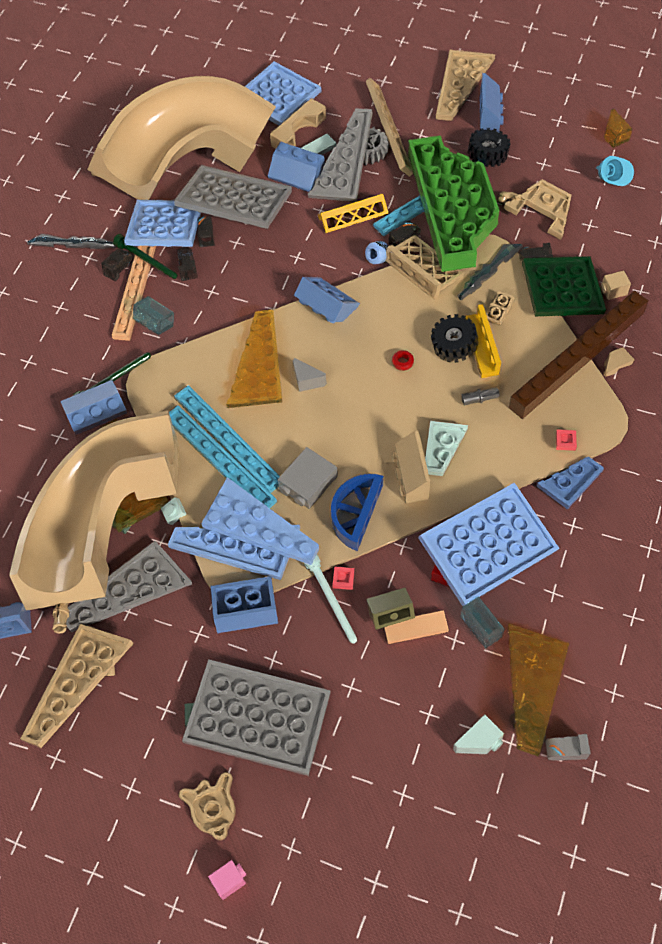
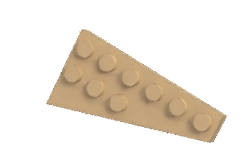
[436,50,495,121]
[21,624,134,748]

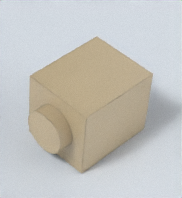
[600,271,631,300]

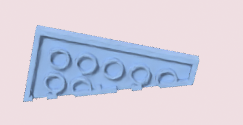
[201,477,319,565]
[168,525,300,580]

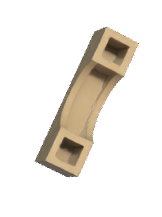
[270,98,326,149]

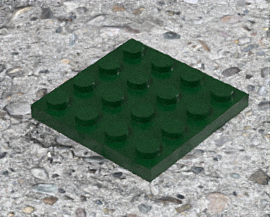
[522,256,606,317]

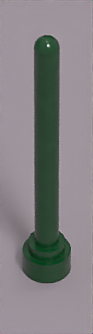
[113,234,177,279]
[73,352,151,396]

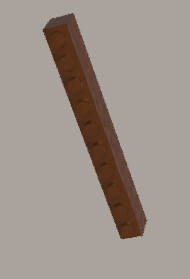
[509,290,649,420]

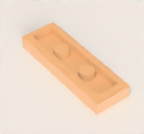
[384,610,449,644]

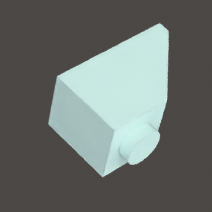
[453,715,504,754]

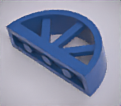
[331,474,384,551]

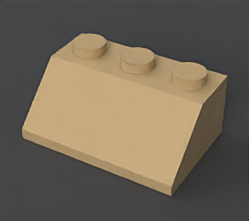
[392,430,430,503]

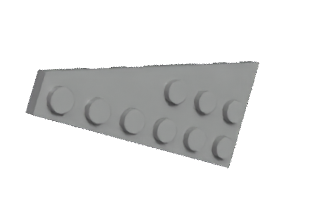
[308,108,372,202]
[66,541,192,632]

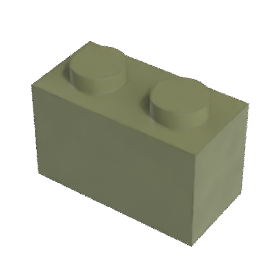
[366,588,415,630]

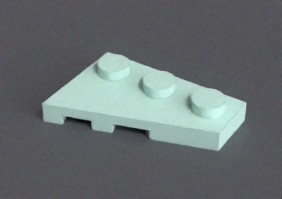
[425,421,468,476]

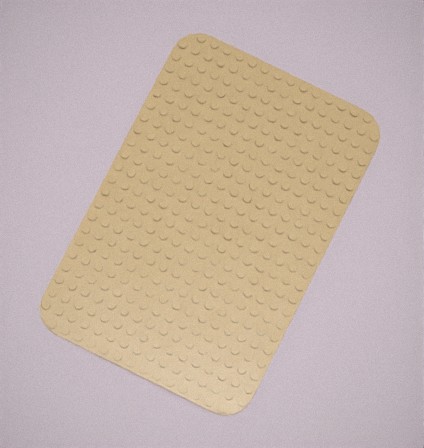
[126,234,628,593]

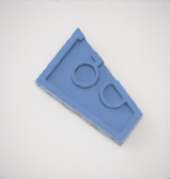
[536,456,604,510]

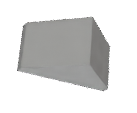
[293,358,327,392]

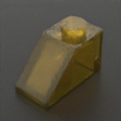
[604,109,632,148]

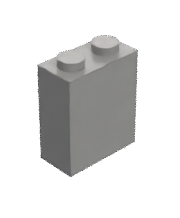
[278,447,338,509]

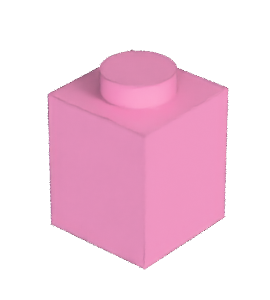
[208,860,246,900]

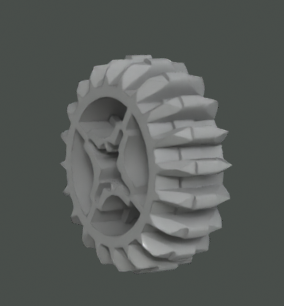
[364,127,389,166]

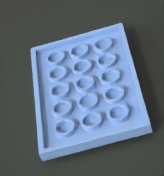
[418,483,560,607]

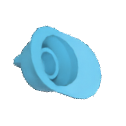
[596,156,634,186]

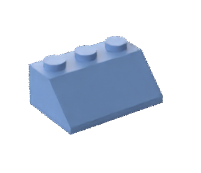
[480,73,503,132]
[268,142,325,192]
[294,277,360,323]
[61,380,127,435]
[211,576,278,633]
[0,602,32,639]

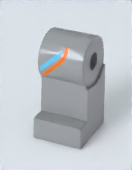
[545,734,590,760]

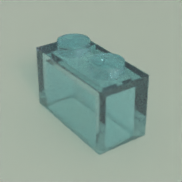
[133,296,174,335]
[460,596,504,649]

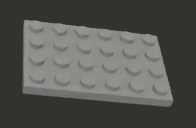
[174,165,292,229]
[182,659,331,776]

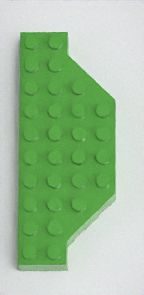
[408,135,499,272]

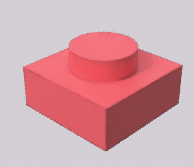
[556,429,577,451]
[333,567,355,590]

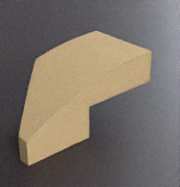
[604,347,634,377]

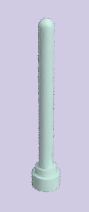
[303,555,357,644]

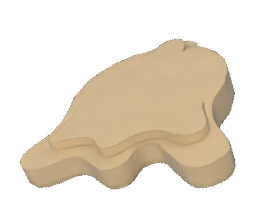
[179,772,236,840]

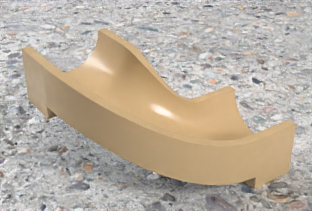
[87,76,276,200]
[9,411,180,610]

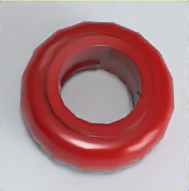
[392,350,414,371]

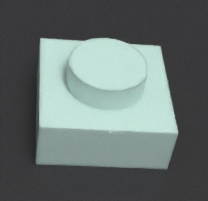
[161,497,186,525]

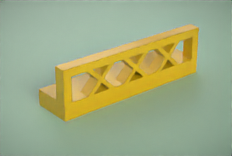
[317,194,388,233]
[466,304,501,378]

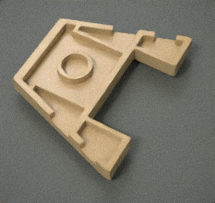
[503,179,571,240]

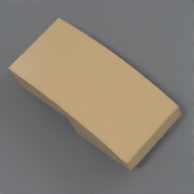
[486,291,515,325]

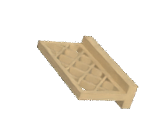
[385,235,464,299]

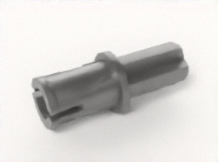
[461,387,500,406]

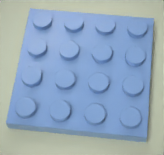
[245,62,321,126]
[124,200,201,247]

